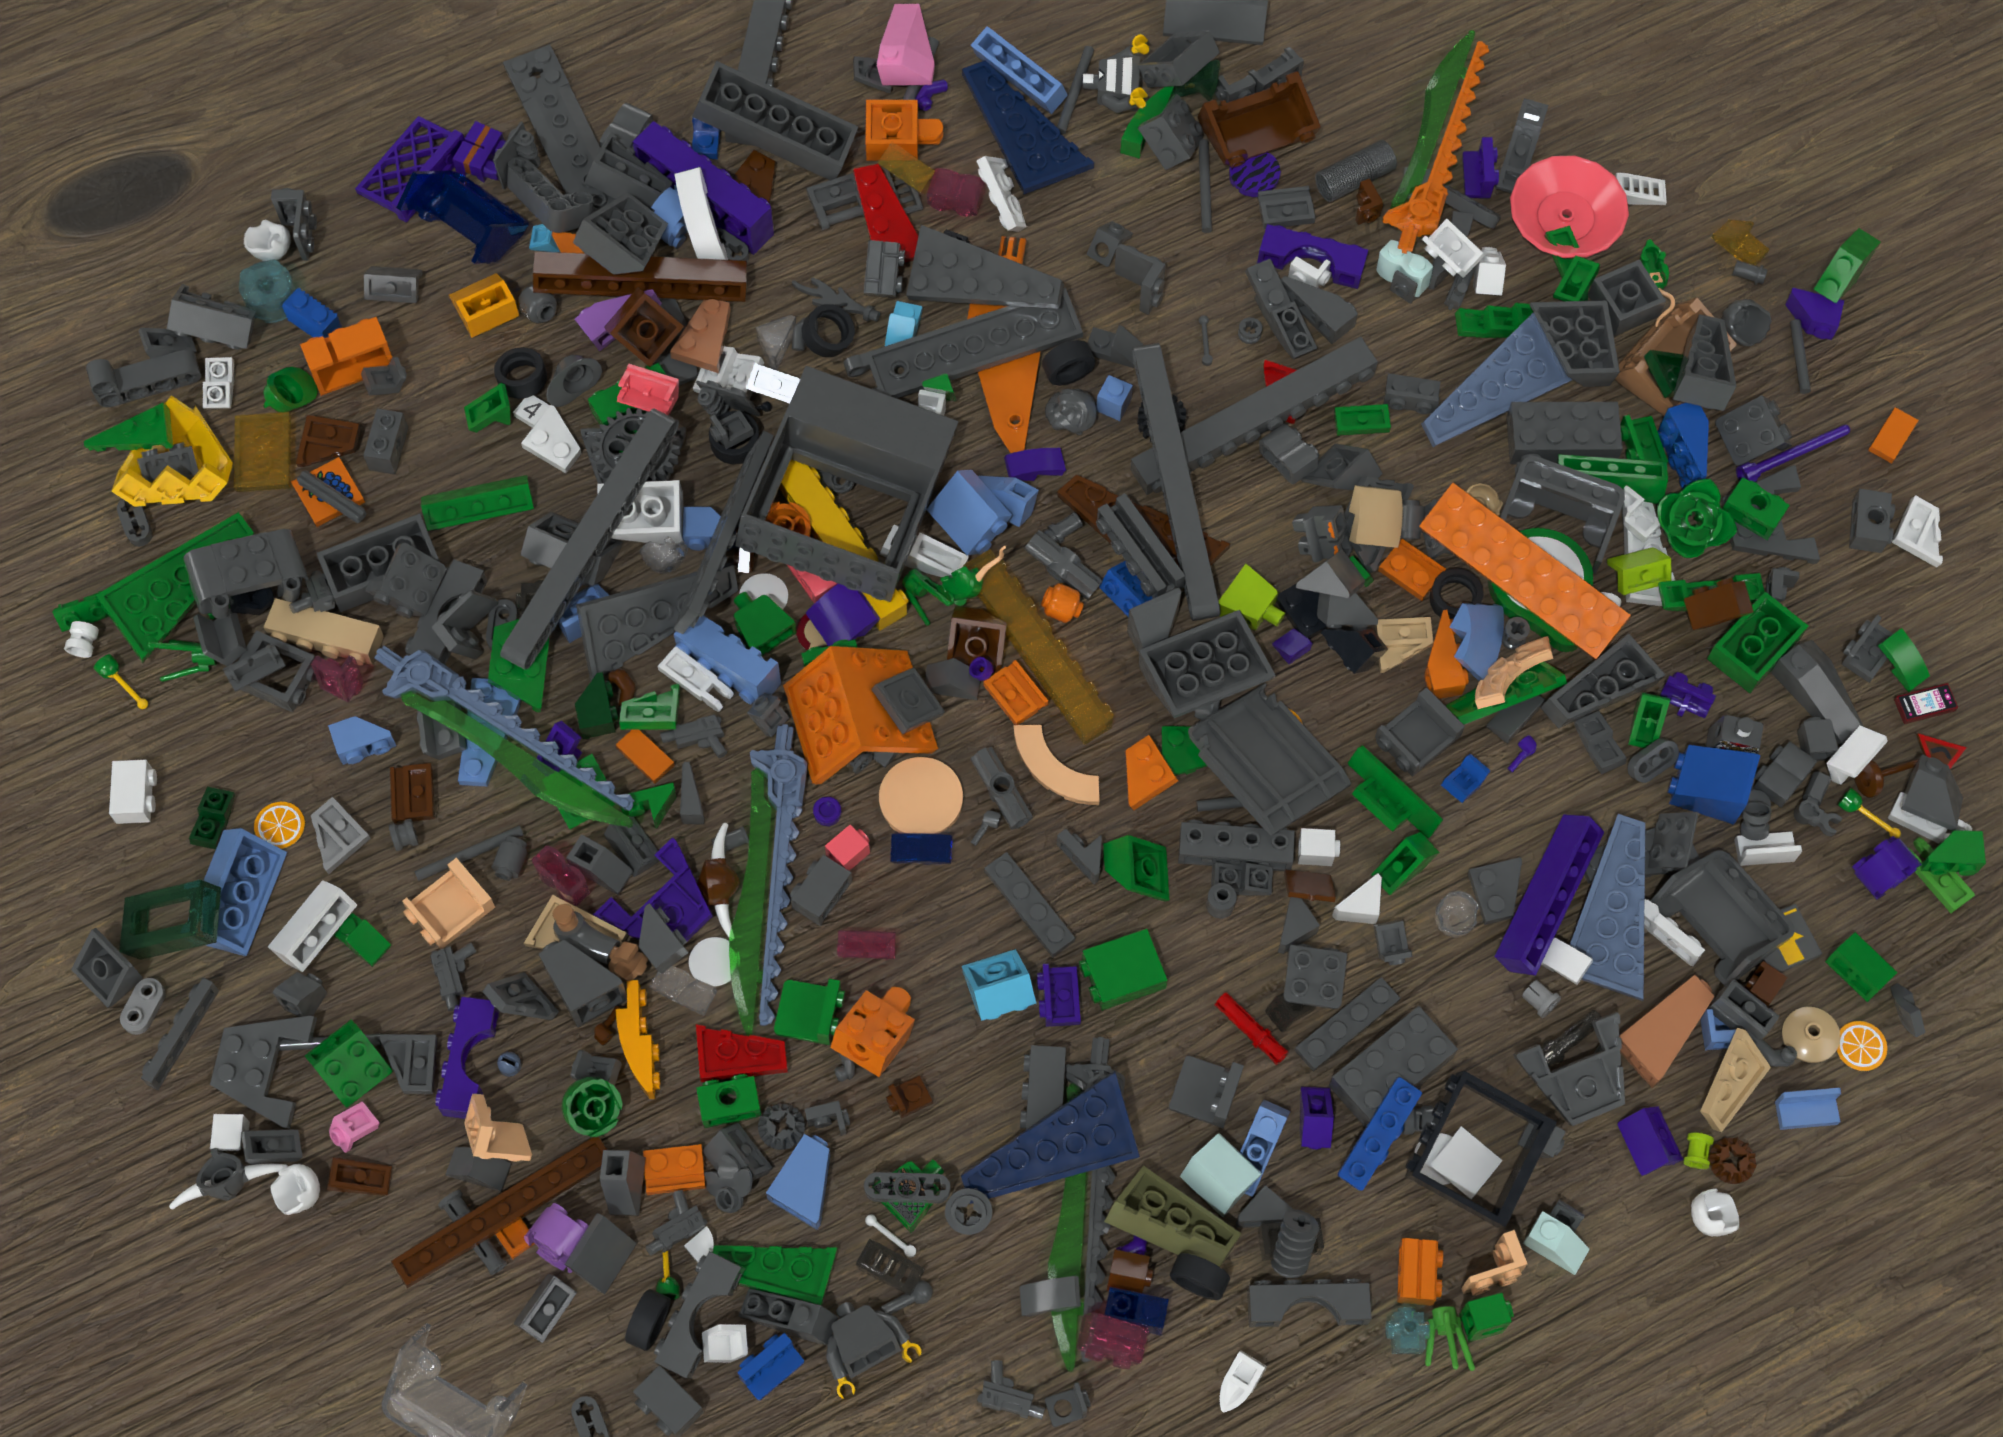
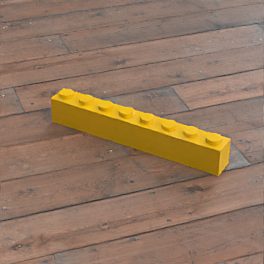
[763,459,908,631]

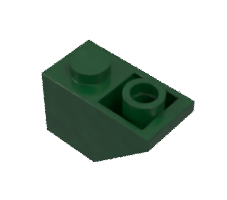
[575,672,619,739]

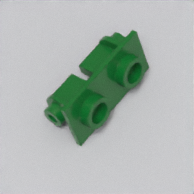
[52,591,109,632]

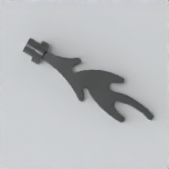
[792,278,881,322]

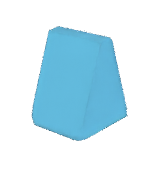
[529,224,560,252]

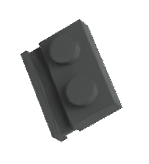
[1257,186,1315,229]

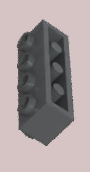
[1178,820,1294,871]

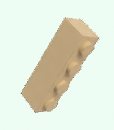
[264,598,384,665]

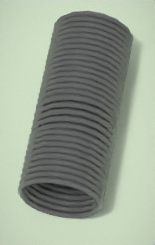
[1315,140,1397,202]

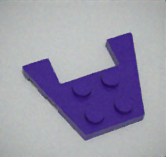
[593,837,713,941]

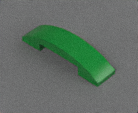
[1658,573,1765,611]

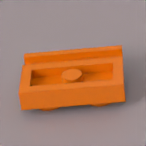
[1378,539,1446,601]
[983,660,1049,725]
[643,1144,706,1195]

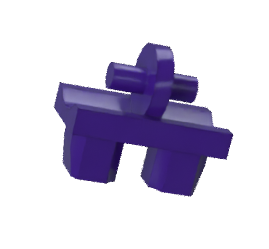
[1660,672,1716,718]

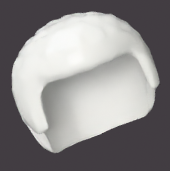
[244,220,291,262]
[271,1164,320,1215]
[1691,1188,1739,1237]

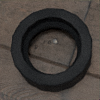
[801,304,855,357]
[1042,340,1095,386]
[494,347,547,399]
[709,411,760,465]
[1429,568,1484,619]
[1170,1253,1230,1300]
[625,1289,671,1351]

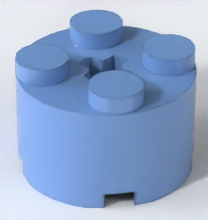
[651,185,688,249]

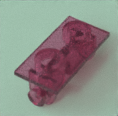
[837,930,896,960]

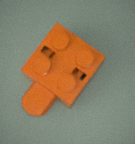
[866,100,943,161]
[830,987,915,1077]

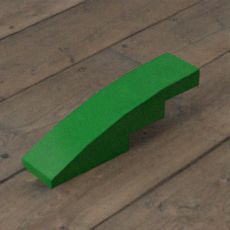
[1455,303,1533,338]

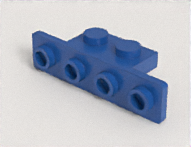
[1337,1077,1422,1191]

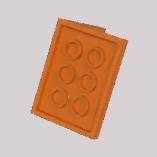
[783,646,938,784]

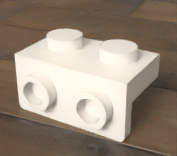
[1422,219,1485,278]

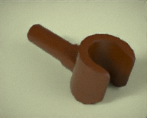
[594,1006,621,1046]

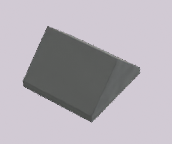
[1296,549,1365,598]
[71,928,144,1008]

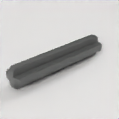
[297,471,367,523]

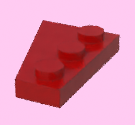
[696,1024,788,1082]

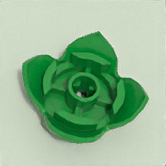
[1657,479,1737,558]

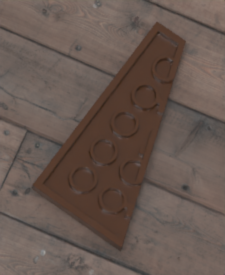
[1057,474,1230,593]

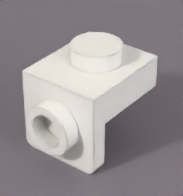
[1288,256,1331,288]

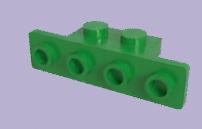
[1348,745,1443,838]

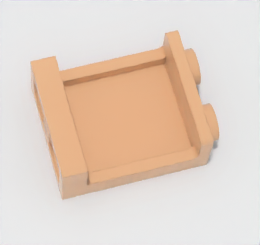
[402,858,495,950]

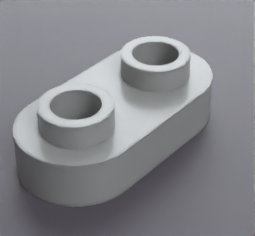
[120,978,166,1035]

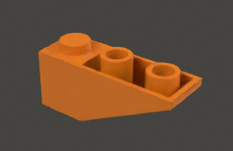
[1424,610,1469,699]

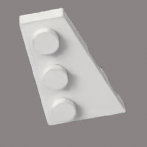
[977,156,1027,232]

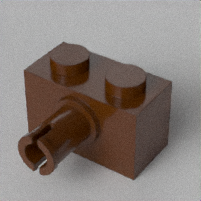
[1684,578,1754,630]

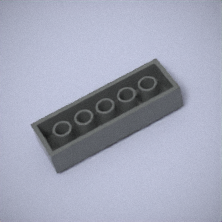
[692,61,858,180]

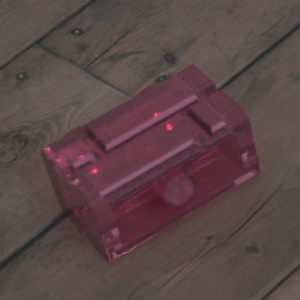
[1076,1312,1148,1369]

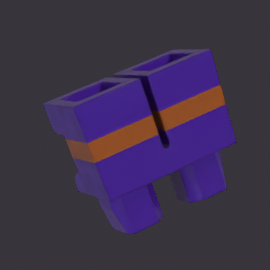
[452,121,506,183]

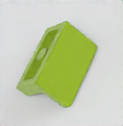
[1607,547,1671,595]

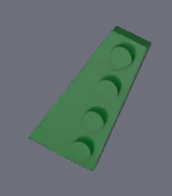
[713,1245,838,1306]

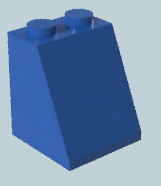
[1667,745,1760,825]

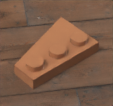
[670,299,731,373]

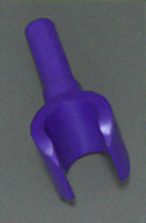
[1507,735,1537,773]

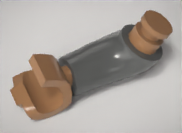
[552,904,648,982]

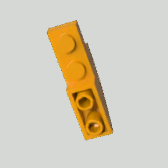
[616,980,660,1099]

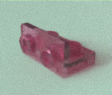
[311,655,363,702]

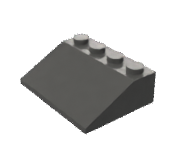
[1139,610,1276,719]

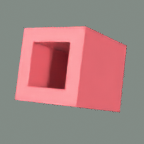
[825,825,870,871]

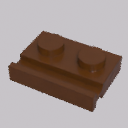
[390,763,435,823]

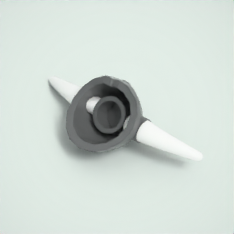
[169,1148,288,1209]

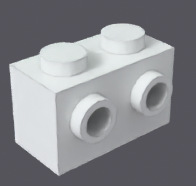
[109,760,157,824]

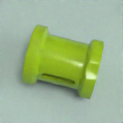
[1684,1133,1714,1169]

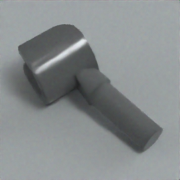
[970,810,1001,846]

